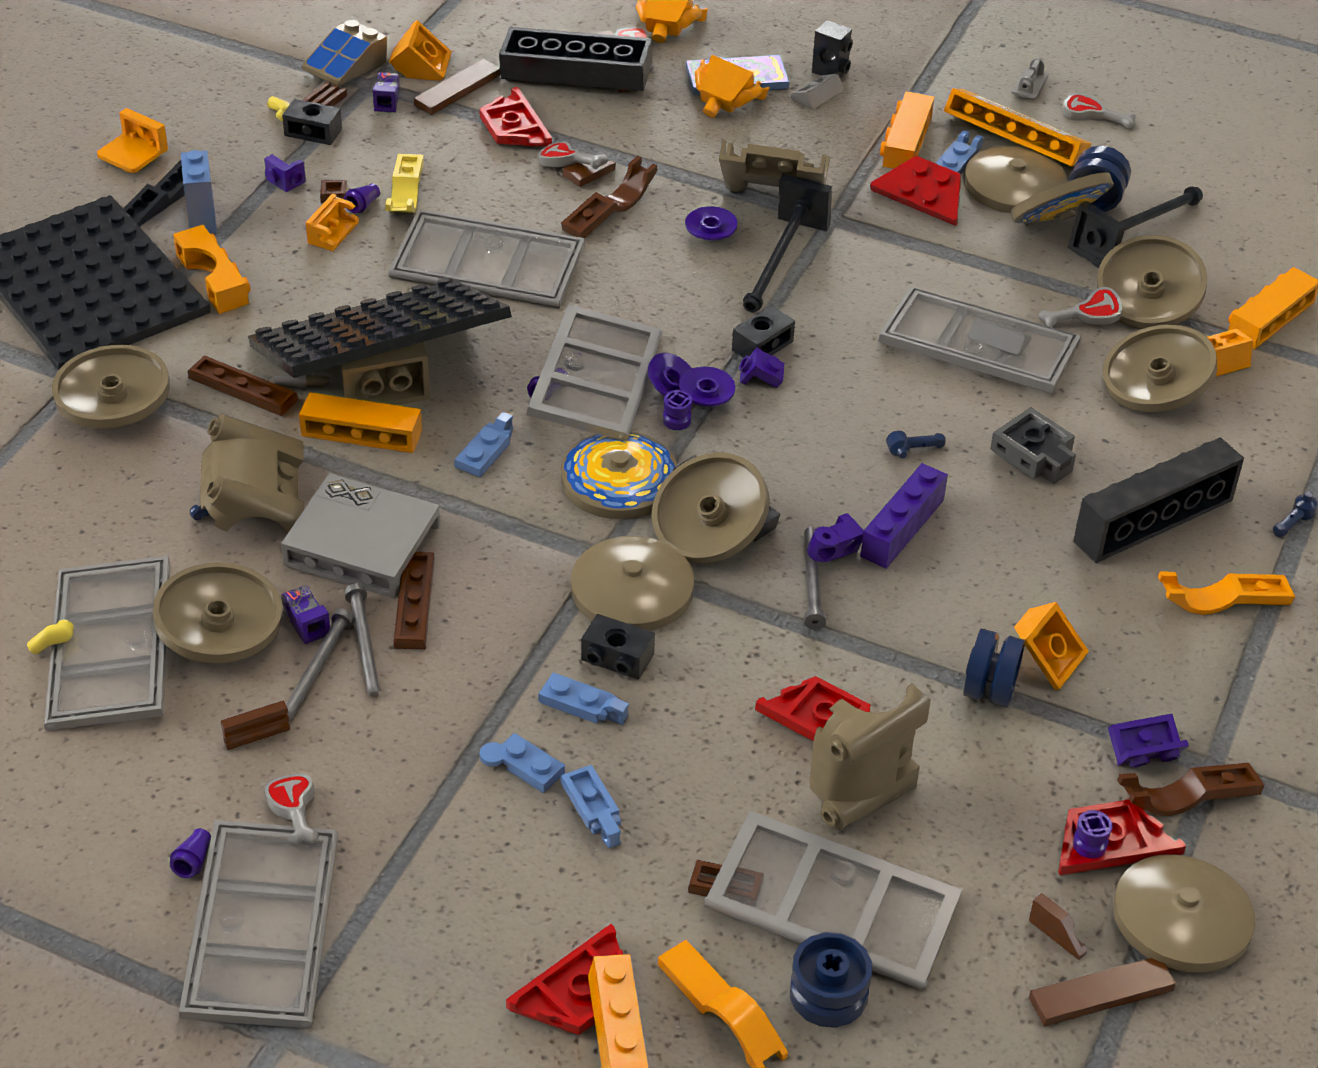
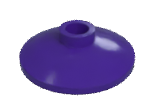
[685,206,737,241]
[648,353,692,396]
[679,366,735,406]

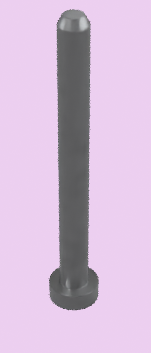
[804,526,826,630]
[344,583,380,697]
[286,608,354,720]

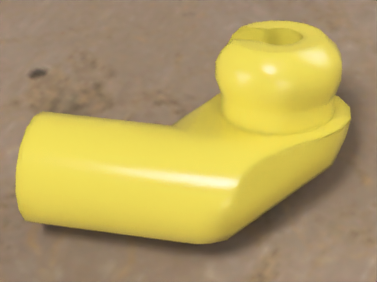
[267,96,290,122]
[27,620,74,654]

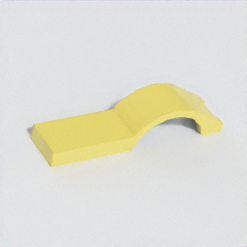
[385,154,424,214]

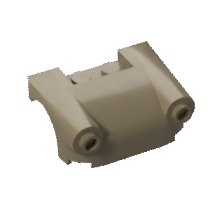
[719,140,830,192]
[200,414,304,534]
[809,684,931,830]

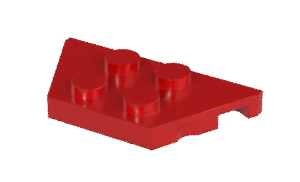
[479,86,552,146]
[870,156,961,226]
[755,676,871,741]
[1058,799,1186,875]
[506,924,624,1035]

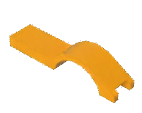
[1158,571,1295,615]
[658,940,788,1068]

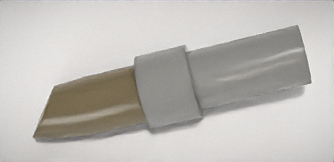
[275,375,330,388]

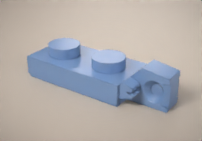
[454,412,514,477]
[538,672,629,725]
[561,765,621,849]

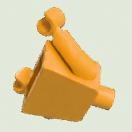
[636,0,708,43]
[695,55,769,118]

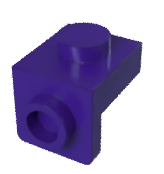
[264,154,306,192]
[739,348,784,388]

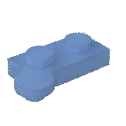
[480,733,565,793]

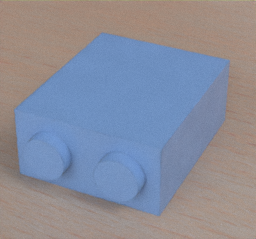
[181,150,217,233]

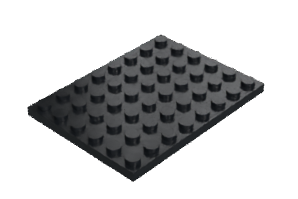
[0,195,211,371]
[248,278,512,378]

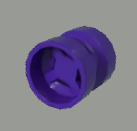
[663,390,692,430]
[1073,810,1113,858]

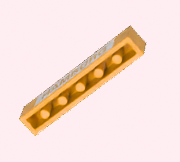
[944,88,1092,166]

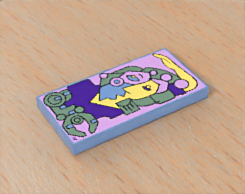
[685,55,789,95]

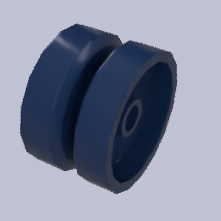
[1068,145,1131,212]
[963,628,1026,707]
[790,932,872,1028]

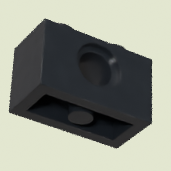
[812,20,853,78]
[282,99,342,145]
[732,305,795,358]
[581,614,655,680]

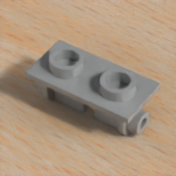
[1012,58,1049,99]

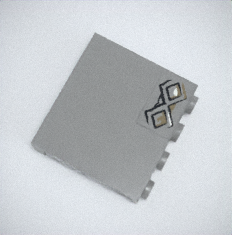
[281,473,440,599]

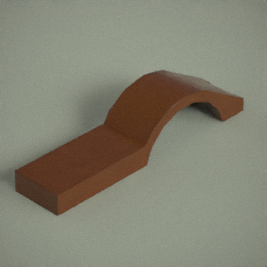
[561,156,658,238]
[1117,763,1265,816]

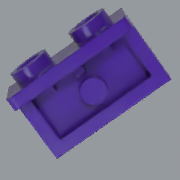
[1108,714,1189,768]

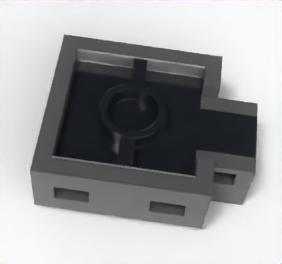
[990,407,1076,484]

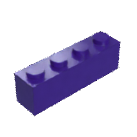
[860,463,948,569]

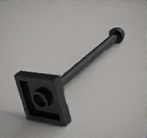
[743,174,832,313]
[1068,186,1203,268]

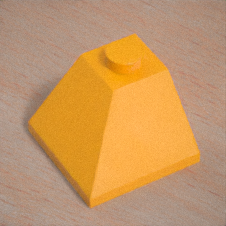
[389,20,452,81]
[1014,602,1089,690]

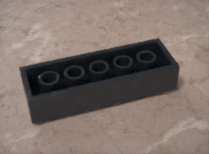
[499,27,652,91]
[1073,437,1244,563]

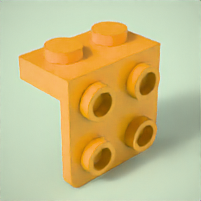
[97,108,168,173]

